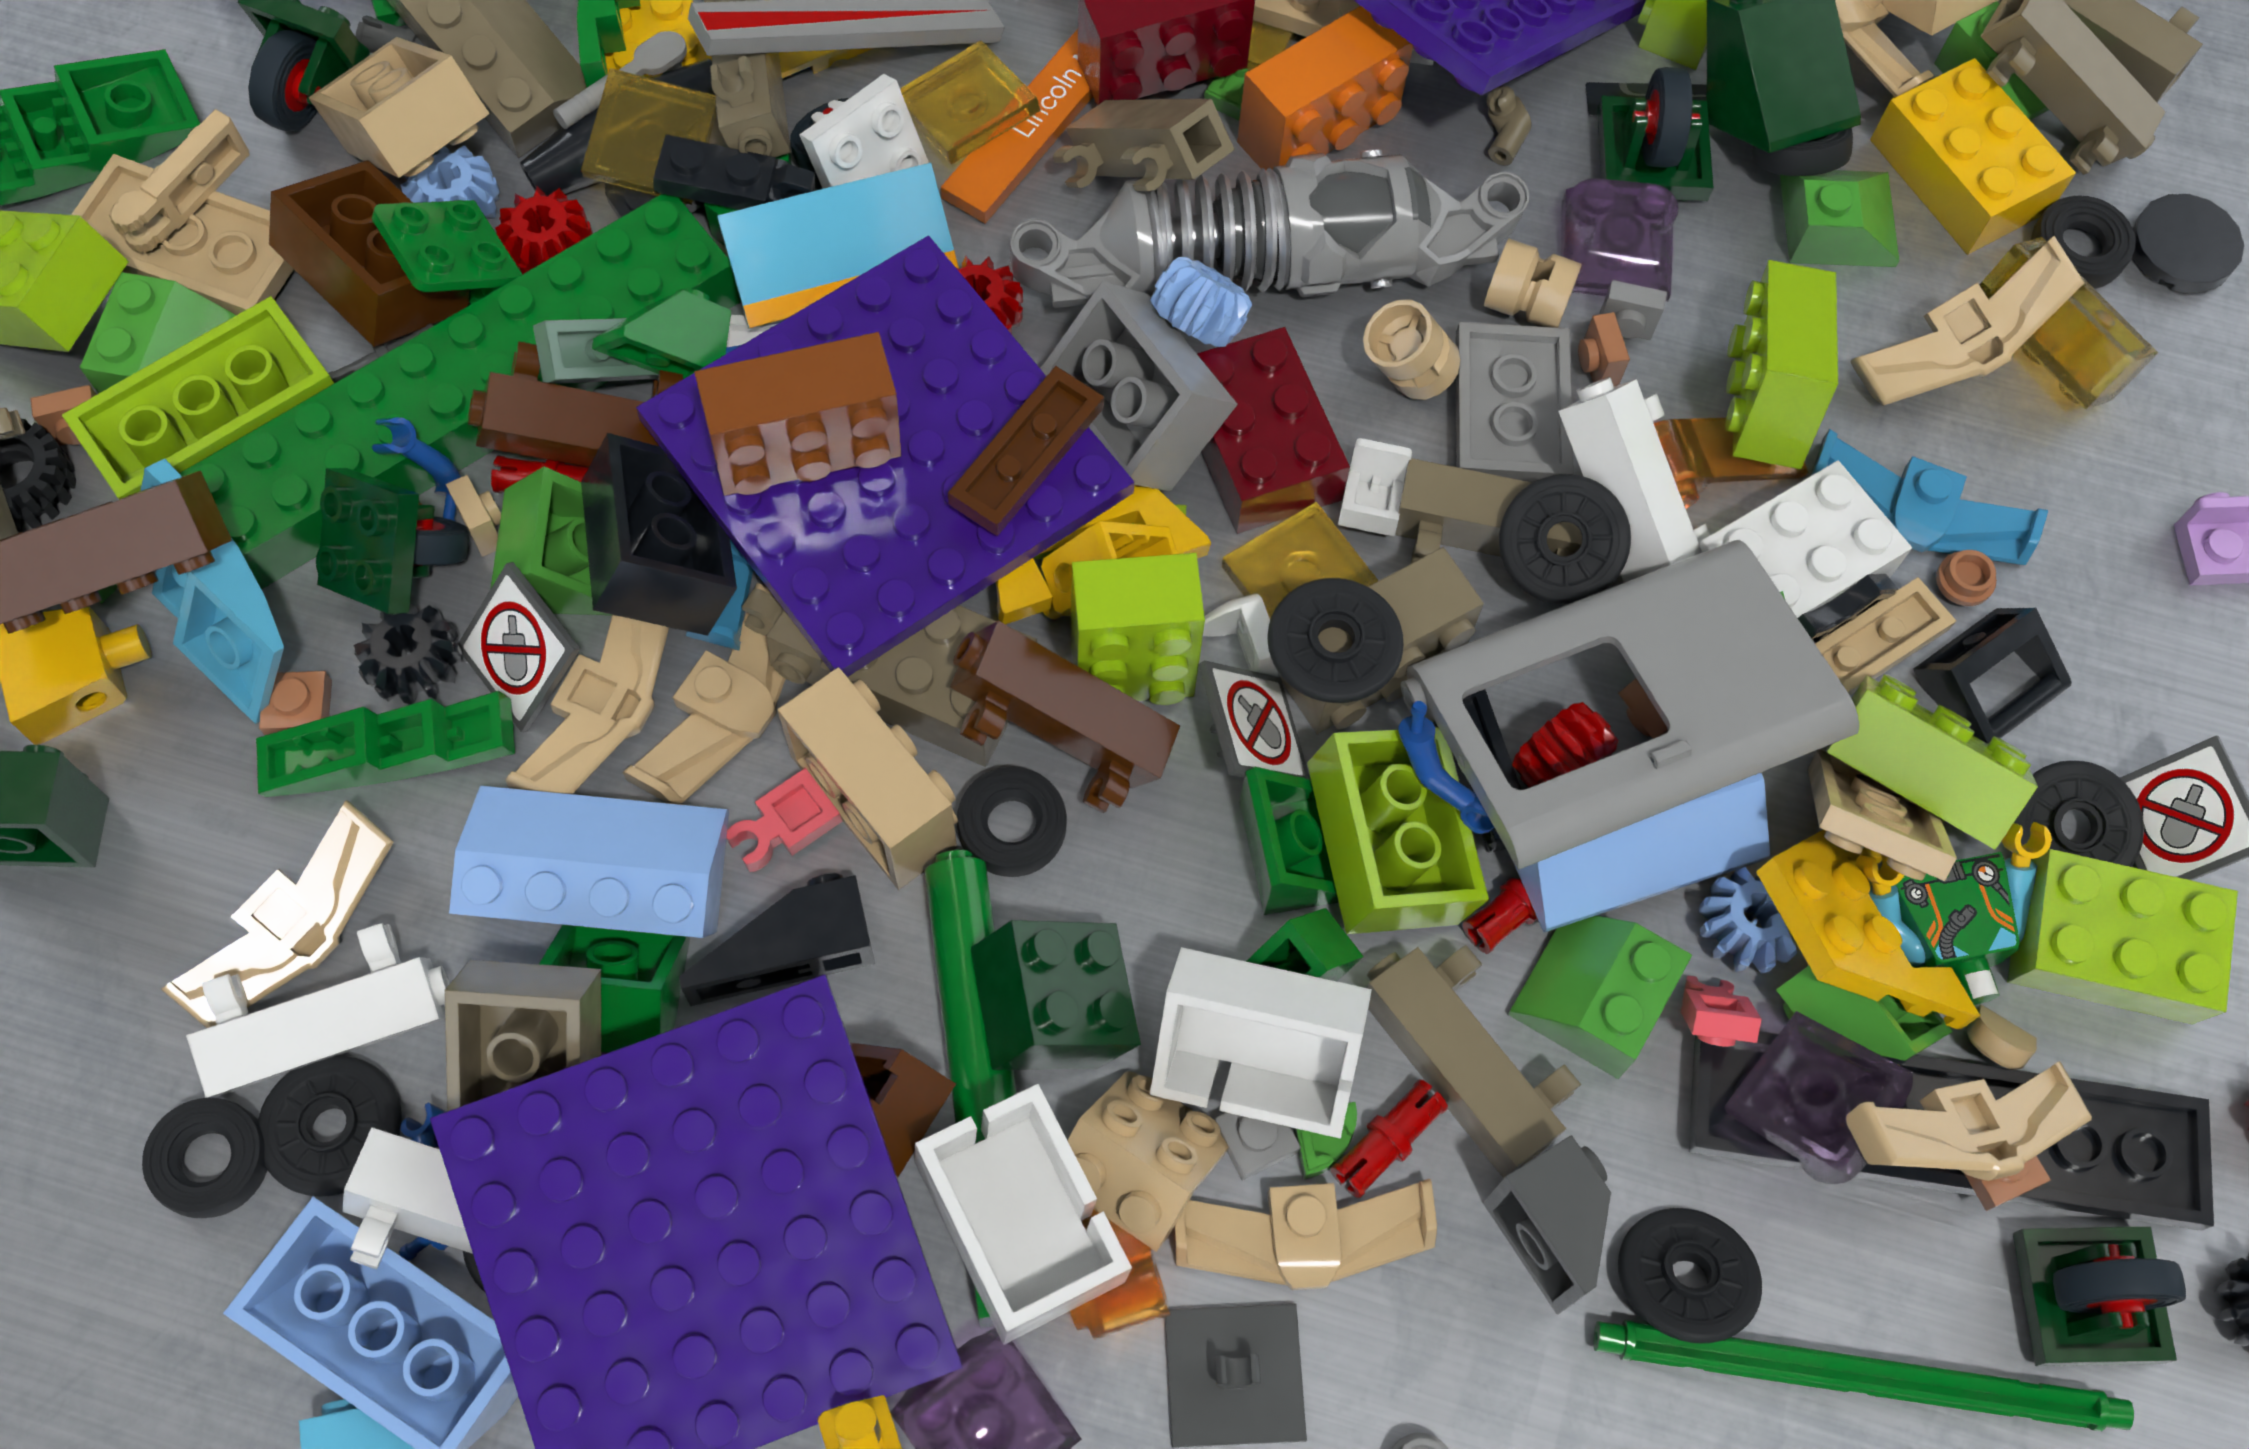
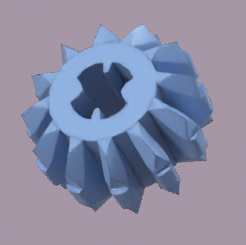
[401,145,500,219]
[1150,257,1252,347]
[1699,866,1797,974]

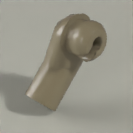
[1486,86,1532,166]

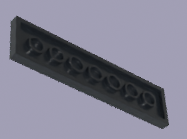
[1689,1031,2214,1231]

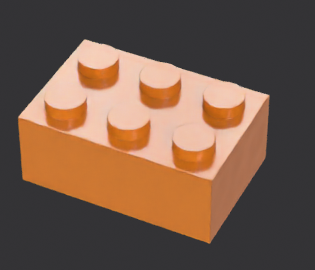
[1237,6,1413,170]

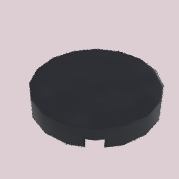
[2133,194,2244,293]

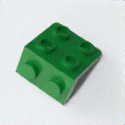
[372,200,523,304]

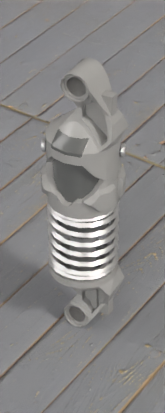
[1010,149,1529,308]

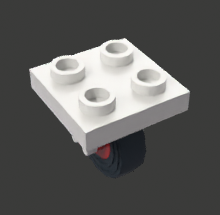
[790,74,929,189]

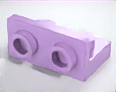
[2174,492,2249,585]

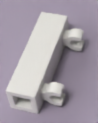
[1559,377,1710,583]
[186,923,450,1098]
[343,1128,473,1269]

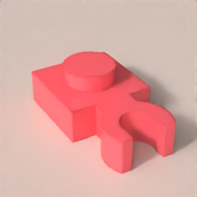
[726,767,843,872]
[1681,975,1762,1047]

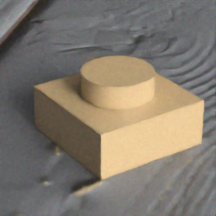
[445,475,501,557]

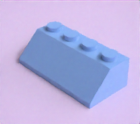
[1513,773,1770,933]
[449,786,729,938]
[223,1197,518,1449]

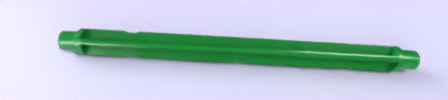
[1593,1320,2134,1432]

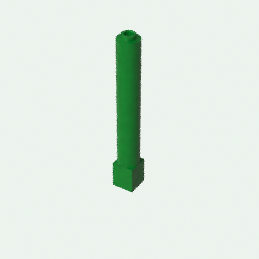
[925,850,1017,1328]

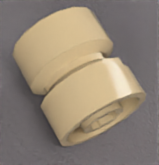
[1483,238,1582,328]
[1363,300,1461,400]

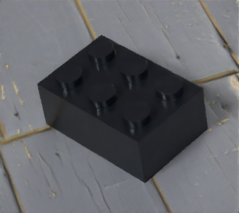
[581,433,737,636]

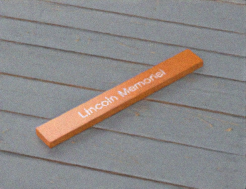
[941,29,1093,224]

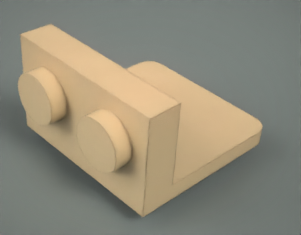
[1067,1071,1229,1252]

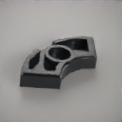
[1798,574,1898,643]

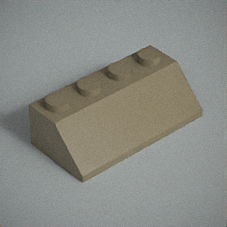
[387,0,587,159]

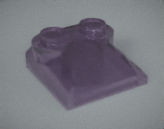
[1561,179,1679,302]
[1725,1011,1913,1184]
[890,1328,1082,1449]

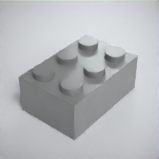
[1040,281,1237,492]

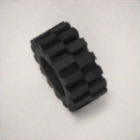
[0,418,76,532]

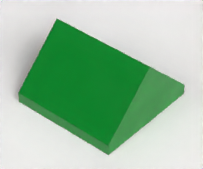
[1239,766,1339,915]

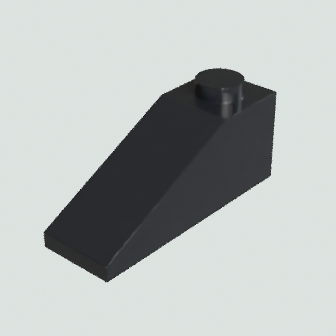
[679,873,875,1007]

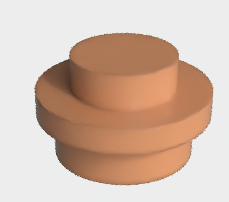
[1936,550,1997,606]

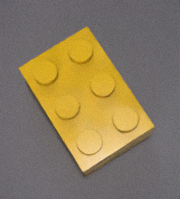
[1870,58,2076,255]

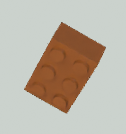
[694,332,901,496]

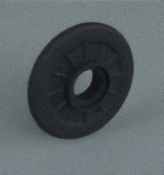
[1499,474,1631,604]
[1267,578,1404,703]
[2014,760,2144,867]
[258,1055,402,1197]
[1618,1208,1762,1344]

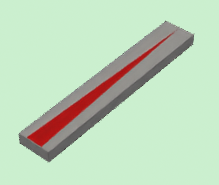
[688,0,1005,56]

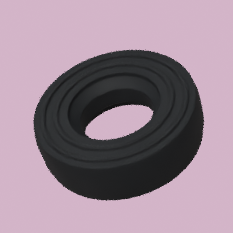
[1752,128,1853,176]
[2030,195,2135,290]
[957,767,1067,877]
[142,1098,267,1218]

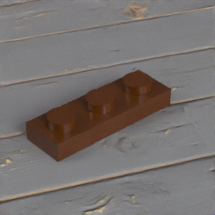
[948,366,1104,536]

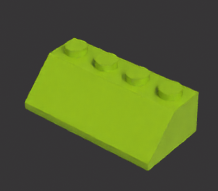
[62,296,334,499]

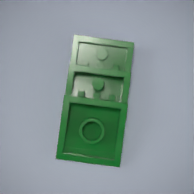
[0,49,200,206]

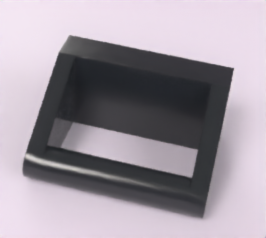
[1913,608,2072,744]

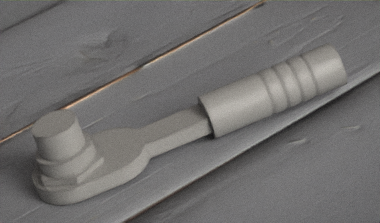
[553,31,687,129]

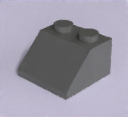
[1483,1135,1611,1315]

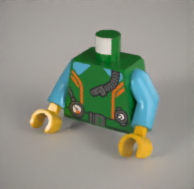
[1855,822,2052,1005]

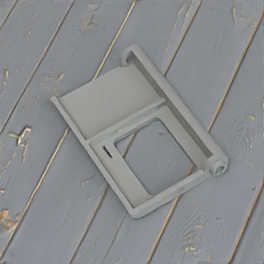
[1401,540,1859,870]

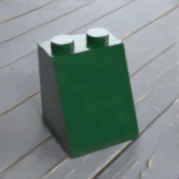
[1706,0,1861,153]

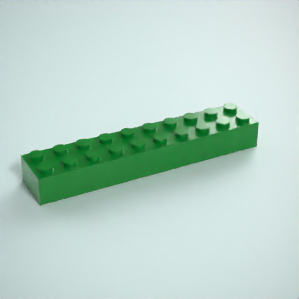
[179,194,741,590]

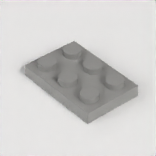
[1455,322,1574,483]

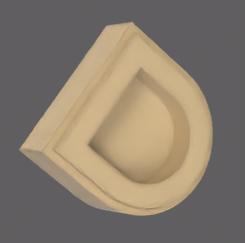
[1967,1004,2037,1070]

